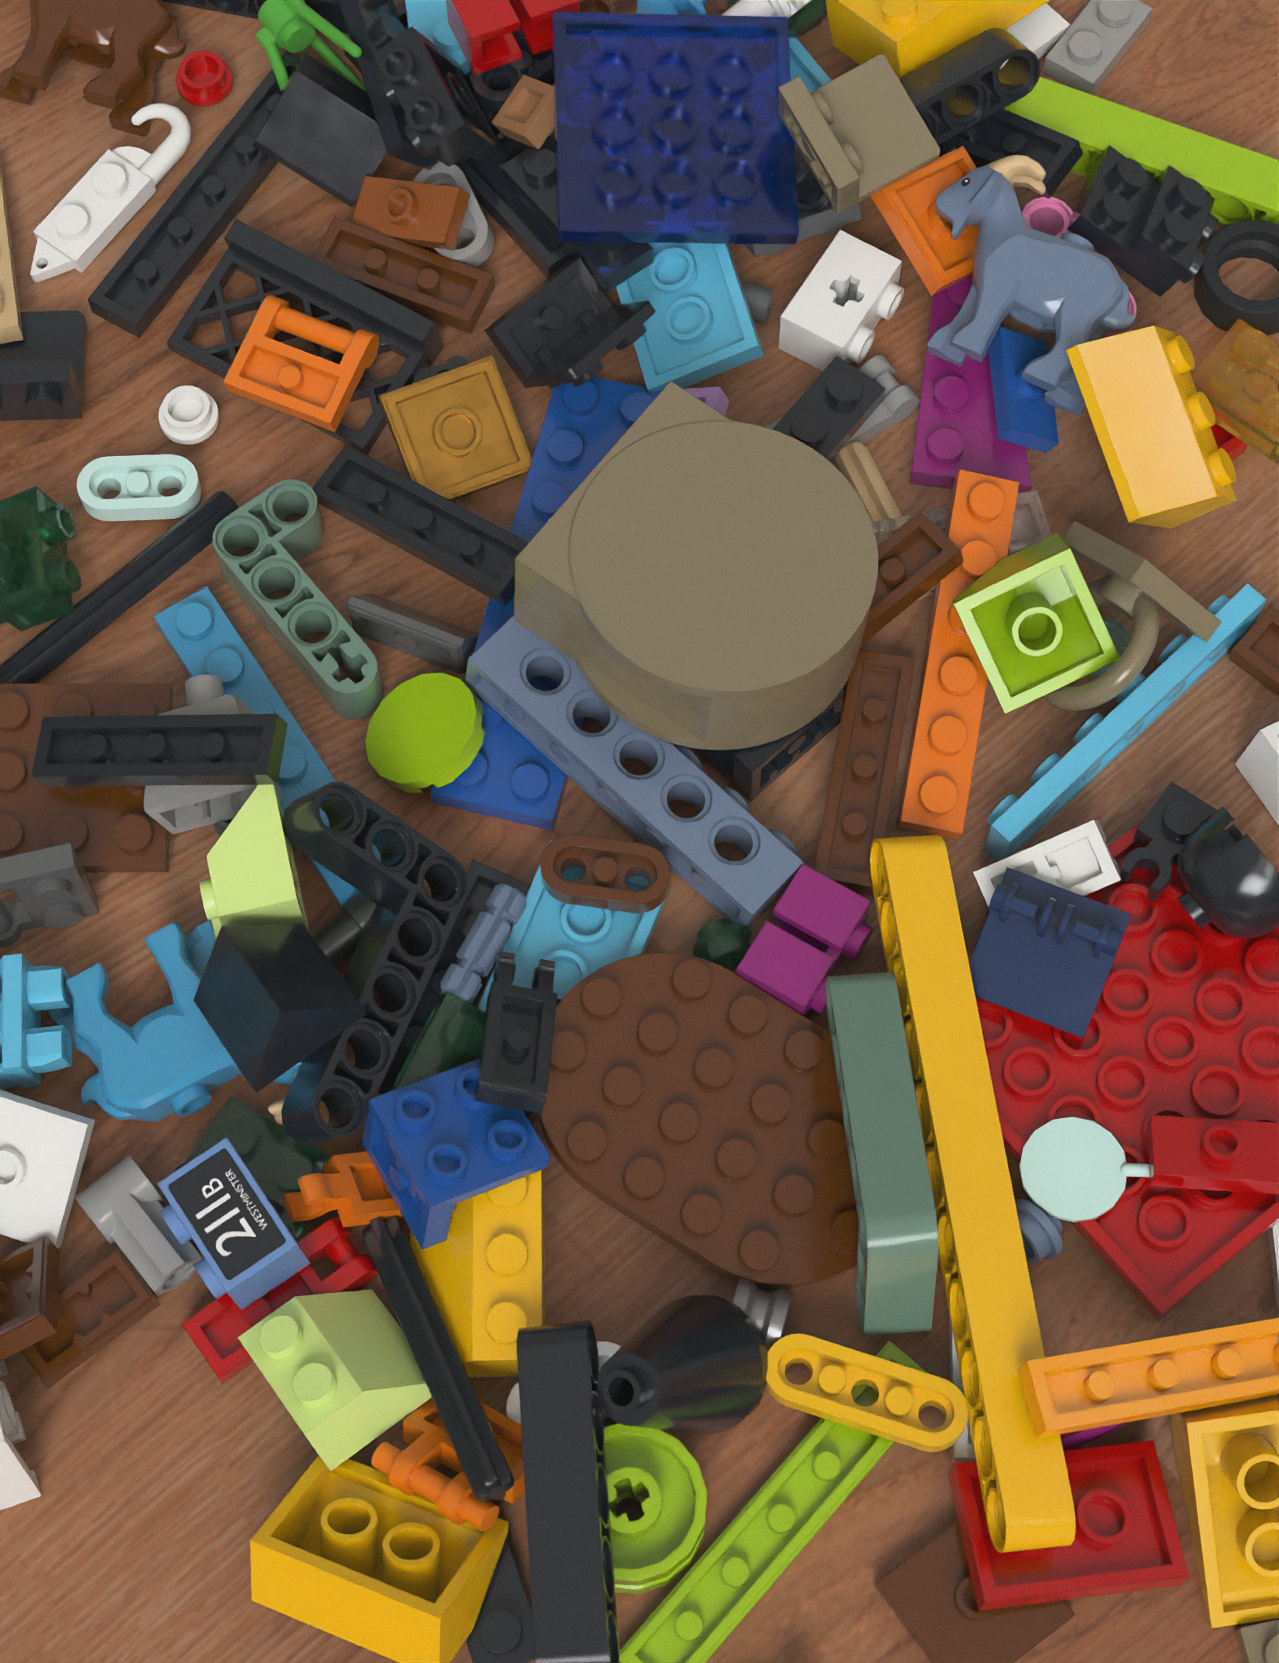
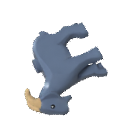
[927,155,1136,416]

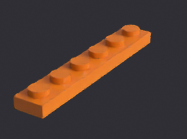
[896,469,1019,840]

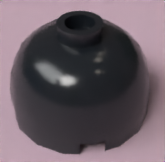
[1177,806,1279,939]

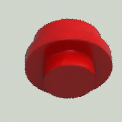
[176,50,233,107]

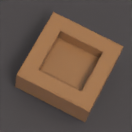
[491,75,571,150]

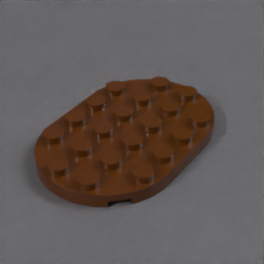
[538,953,859,1290]

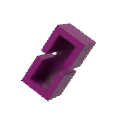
[736,864,873,1018]

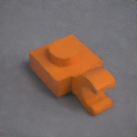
[282,1151,403,1227]

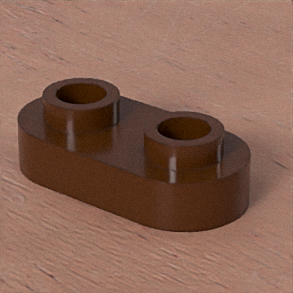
[540,834,670,913]

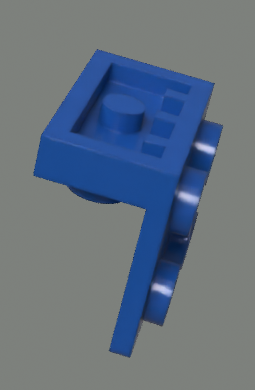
[362,1059,550,1250]

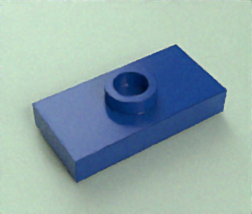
[988,326,1059,453]

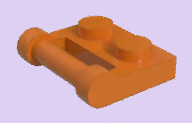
[223,295,380,432]

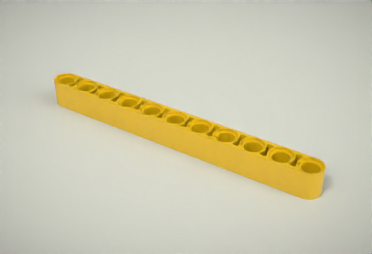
[870,835,1076,1553]

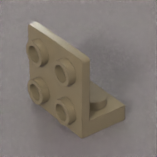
[778,54,940,214]

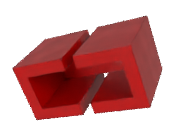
[446,0,580,75]

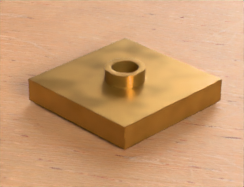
[379,355,532,501]

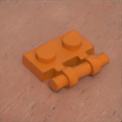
[371,1398,525,1532]

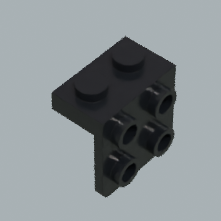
[484,258,656,389]
[0,311,87,421]

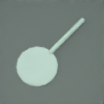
[1019,1117,1150,1222]

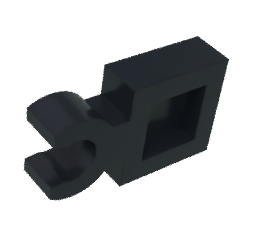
[1119,781,1217,901]

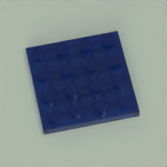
[551,12,799,245]

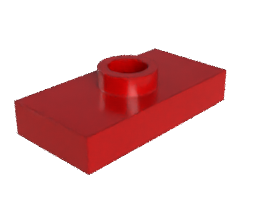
[1147,1115,1279,1194]

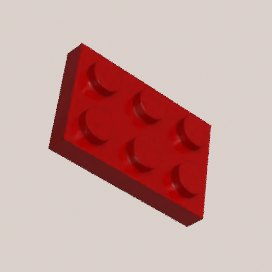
[948,1440,1189,1611]

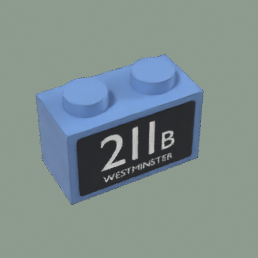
[157,1137,311,1310]

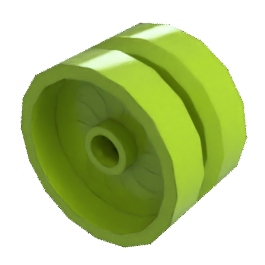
[604,1423,707,1595]

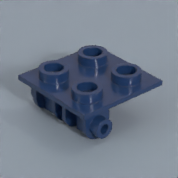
[969,867,1132,1038]

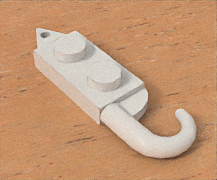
[30,103,191,283]

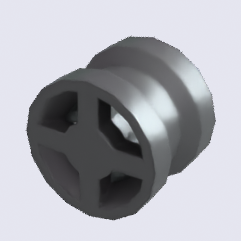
[733,1278,793,1353]

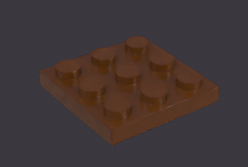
[0,683,173,873]

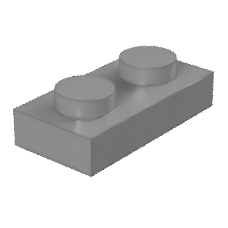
[1043,0,1153,95]

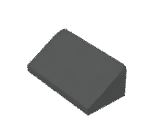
[347,594,479,674]

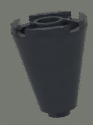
[596,1295,768,1434]

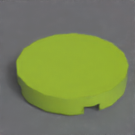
[365,672,485,793]

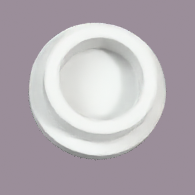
[158,386,219,445]

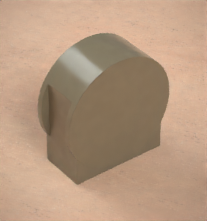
[514,381,878,750]

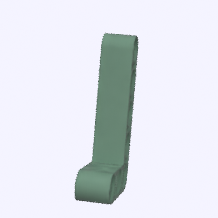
[826,971,939,1336]

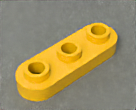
[766,1334,968,1452]

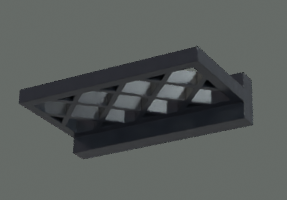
[166,219,444,455]

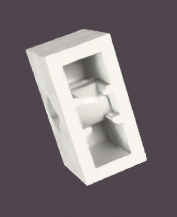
[778,230,904,371]

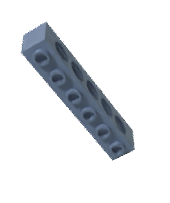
[465,616,804,934]

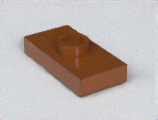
[352,176,470,251]

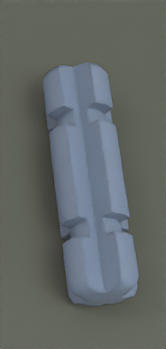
[440,883,526,1005]

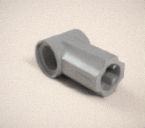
[74,1156,203,1297]

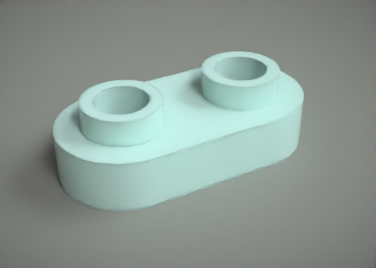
[77,454,202,521]

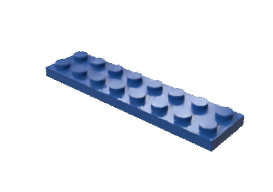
[430,377,662,831]

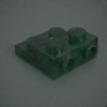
[0,486,82,632]

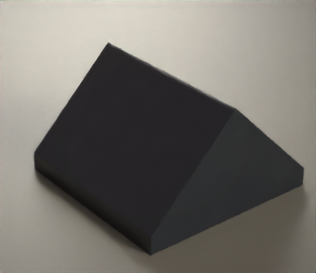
[252,53,387,207]
[193,923,368,1093]

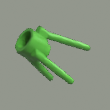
[255,0,368,93]

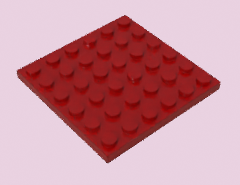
[968,788,1279,1321]

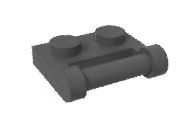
[0,843,99,947]

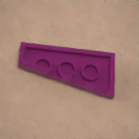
[910,275,1032,498]

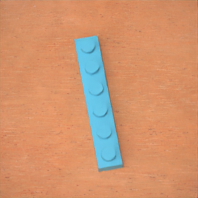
[984,583,1266,861]

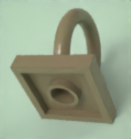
[1043,521,1222,711]

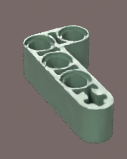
[212,479,383,720]

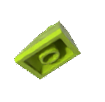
[952,533,1120,714]

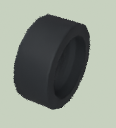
[1194,220,1279,338]

